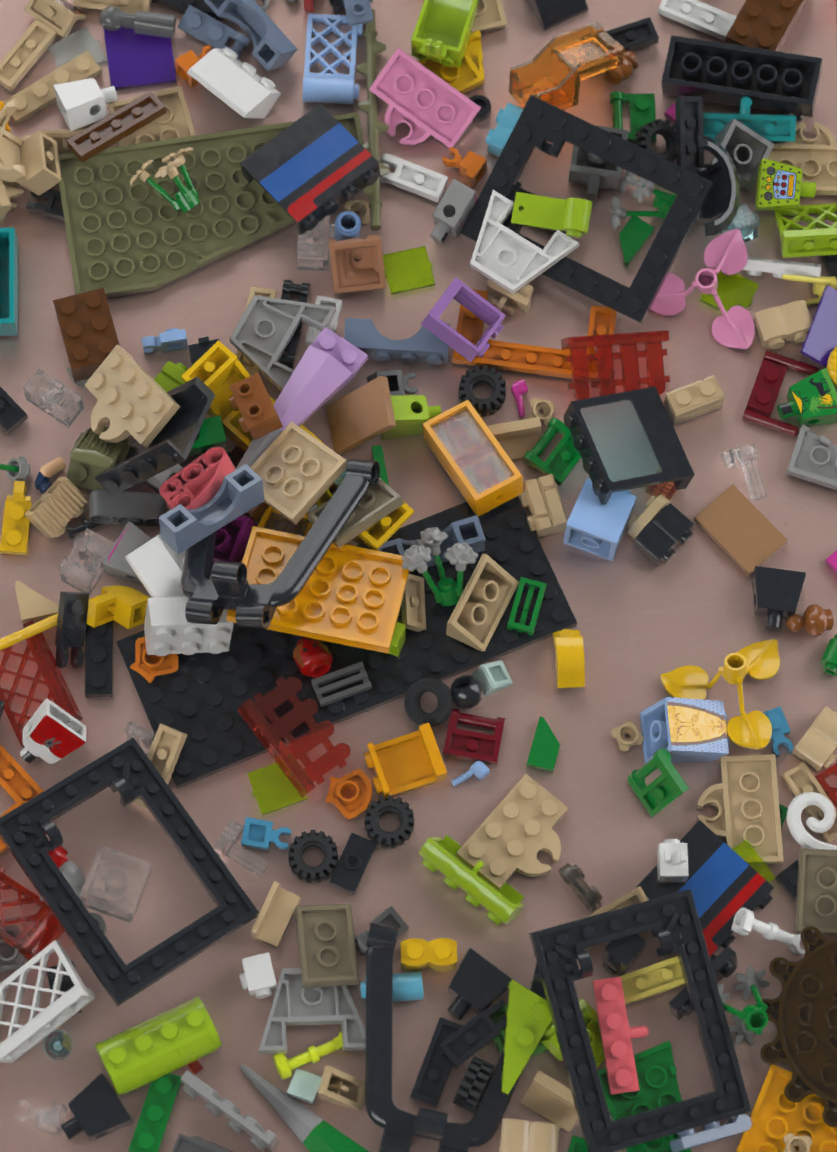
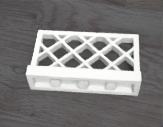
[0,940,96,1063]

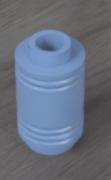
[334,211,361,241]

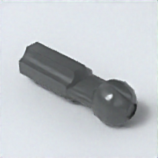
[100,6,176,38]

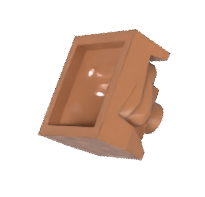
[329,234,386,294]

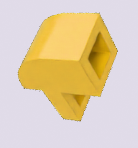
[87,585,150,629]
[553,629,585,688]

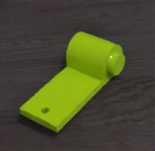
[511,192,593,238]

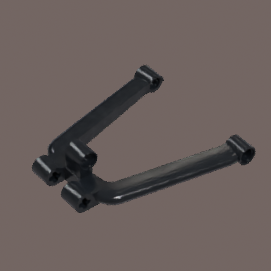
[181,450,380,629]
[365,922,547,1152]

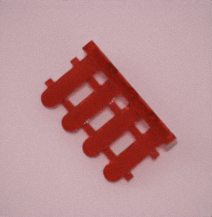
[561,330,670,400]
[237,677,351,798]

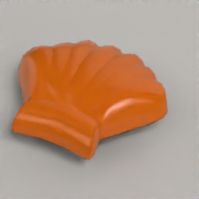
[130,637,179,683]
[325,769,373,819]

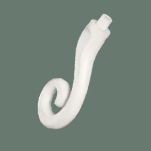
[786,792,837,850]

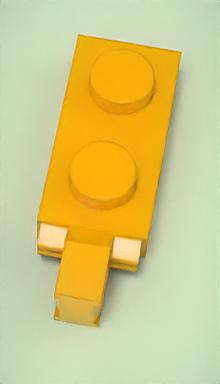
[0,481,33,555]

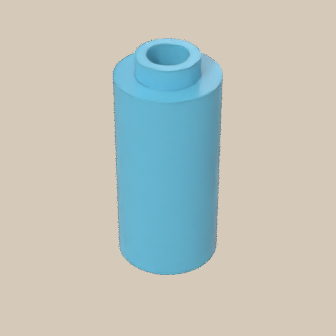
[360,971,424,1002]

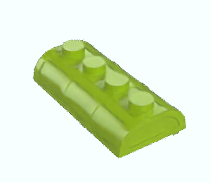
[419,835,525,925]
[94,996,222,1095]

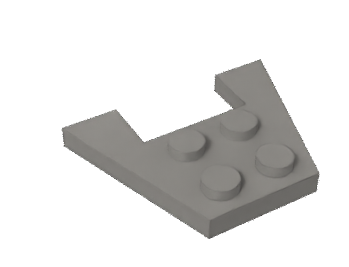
[229,295,336,392]
[258,968,366,1054]

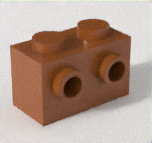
[229,373,283,440]

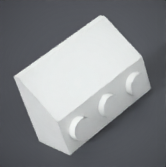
[187,47,281,119]
[125,533,211,598]

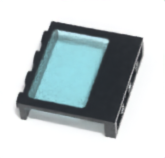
[564,387,695,505]

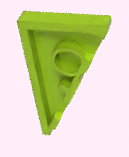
[501,979,552,1095]

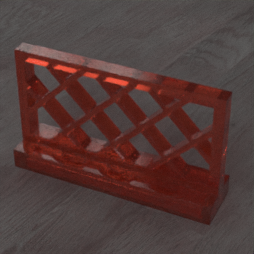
[0,620,83,747]

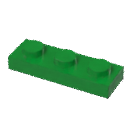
[128,1073,182,1152]

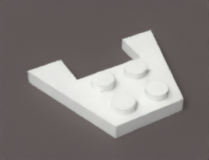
[470,190,579,294]

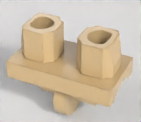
[486,279,533,315]

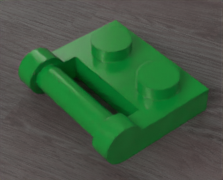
[609,91,657,144]
[522,417,581,486]
[627,748,689,817]

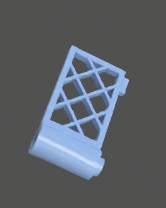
[302,14,363,104]

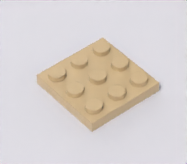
[108,86,196,146]
[250,421,348,525]

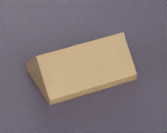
[446,554,519,651]

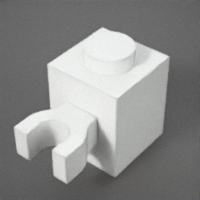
[657,839,689,882]

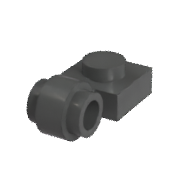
[355,906,409,955]

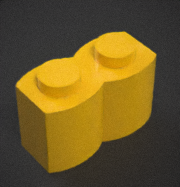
[400,938,457,972]

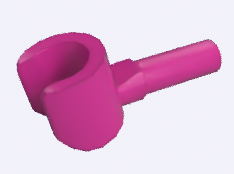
[511,379,528,418]

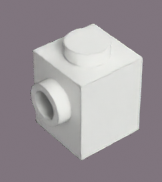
[239,952,277,999]

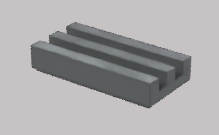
[311,662,372,707]

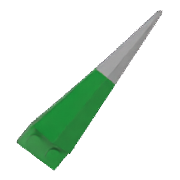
[240,1065,369,1152]

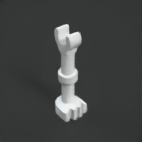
[731,908,805,955]

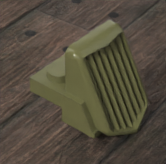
[66,427,131,491]

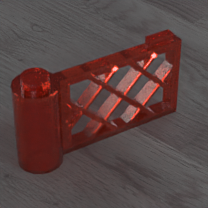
[0,866,65,961]

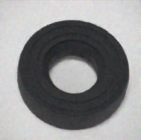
[404,678,454,727]

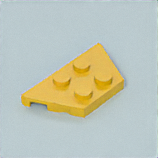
[417,30,485,94]

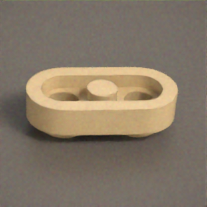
[627,494,670,539]

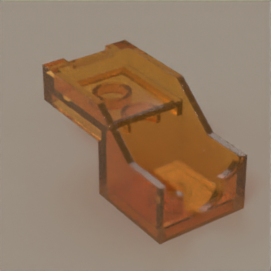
[509,21,625,110]

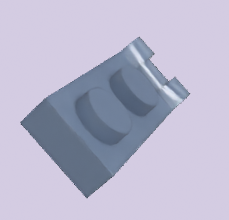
[177,5,250,60]
[669,1114,752,1152]

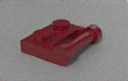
[443,708,505,765]

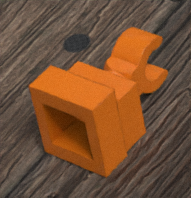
[175,45,211,88]
[442,147,487,189]

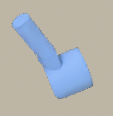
[451,761,490,787]

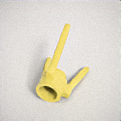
[782,274,837,307]

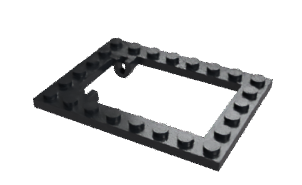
[460,95,714,324]
[0,737,259,1007]
[529,889,752,1152]

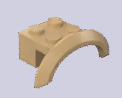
[0,98,61,196]

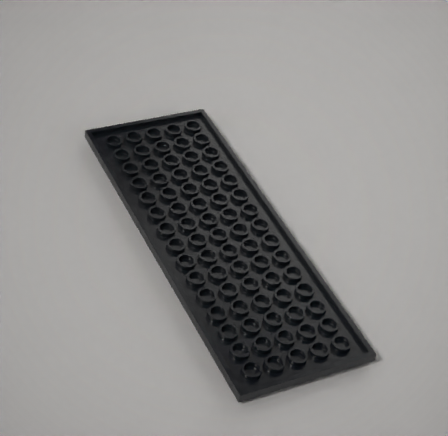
[116,496,577,789]

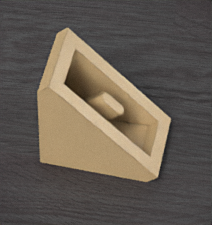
[14,580,59,628]
[318,1065,365,1110]

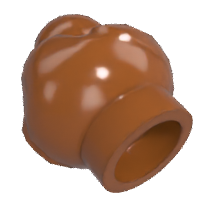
[602,51,638,85]
[786,604,834,637]

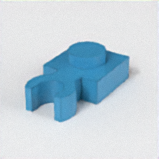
[762,706,794,758]
[241,817,292,851]

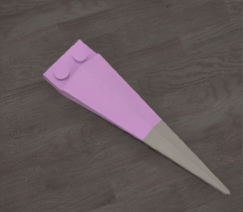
[236,327,368,469]

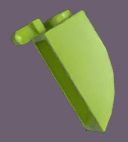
[411,0,479,68]

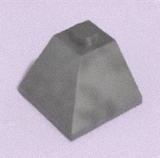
[704,119,774,190]

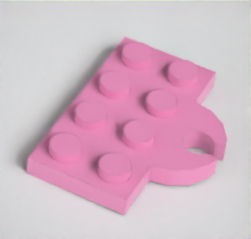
[369,48,481,148]

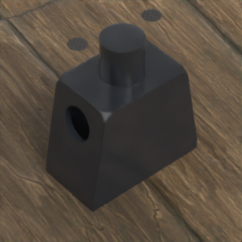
[752,566,806,632]
[447,948,512,1020]
[60,1073,134,1142]

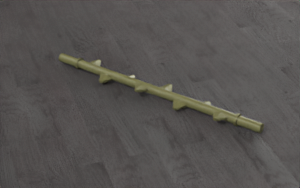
[356,9,389,231]

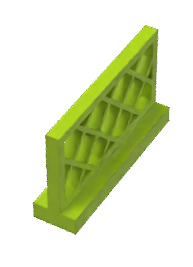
[774,203,837,258]

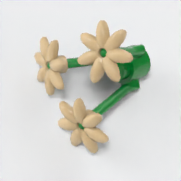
[130,147,200,213]

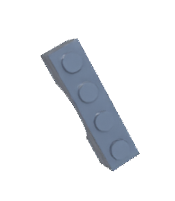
[204,0,297,71]
[344,318,450,365]
[159,464,264,554]
[374,516,486,572]

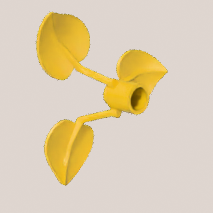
[661,639,780,749]

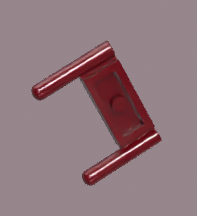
[742,350,819,436]

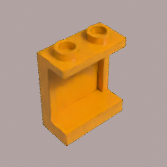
[363,723,447,798]

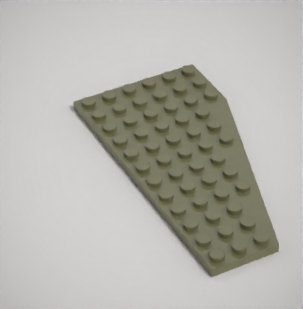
[59,112,364,297]

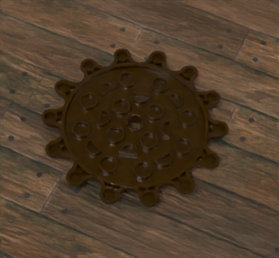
[756,926,837,1127]

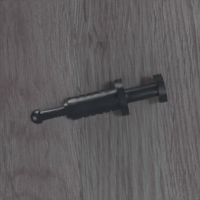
[66,517,104,540]

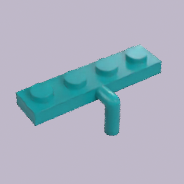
[703,96,796,142]

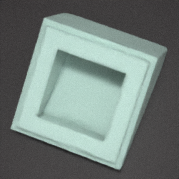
[472,660,513,696]
[287,1068,322,1105]

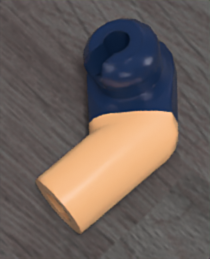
[35,457,66,494]

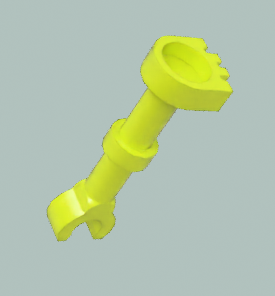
[273,1031,343,1080]

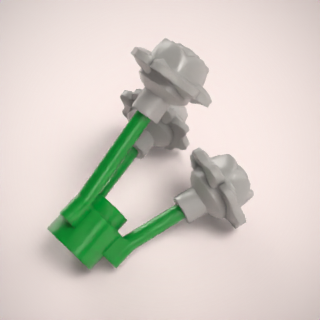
[401,527,478,606]

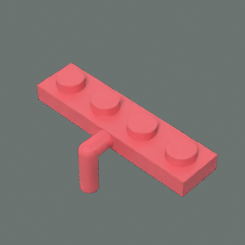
[592,976,649,1095]

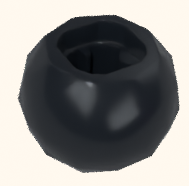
[450,675,484,709]

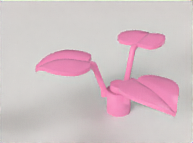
[650,229,755,349]

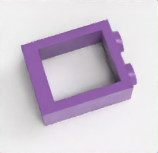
[421,278,506,362]

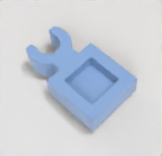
[142,328,188,354]

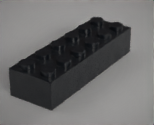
[661,35,822,117]

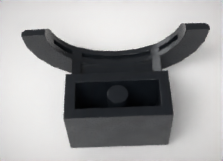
[685,135,740,237]

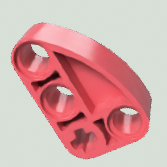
[159,447,236,510]

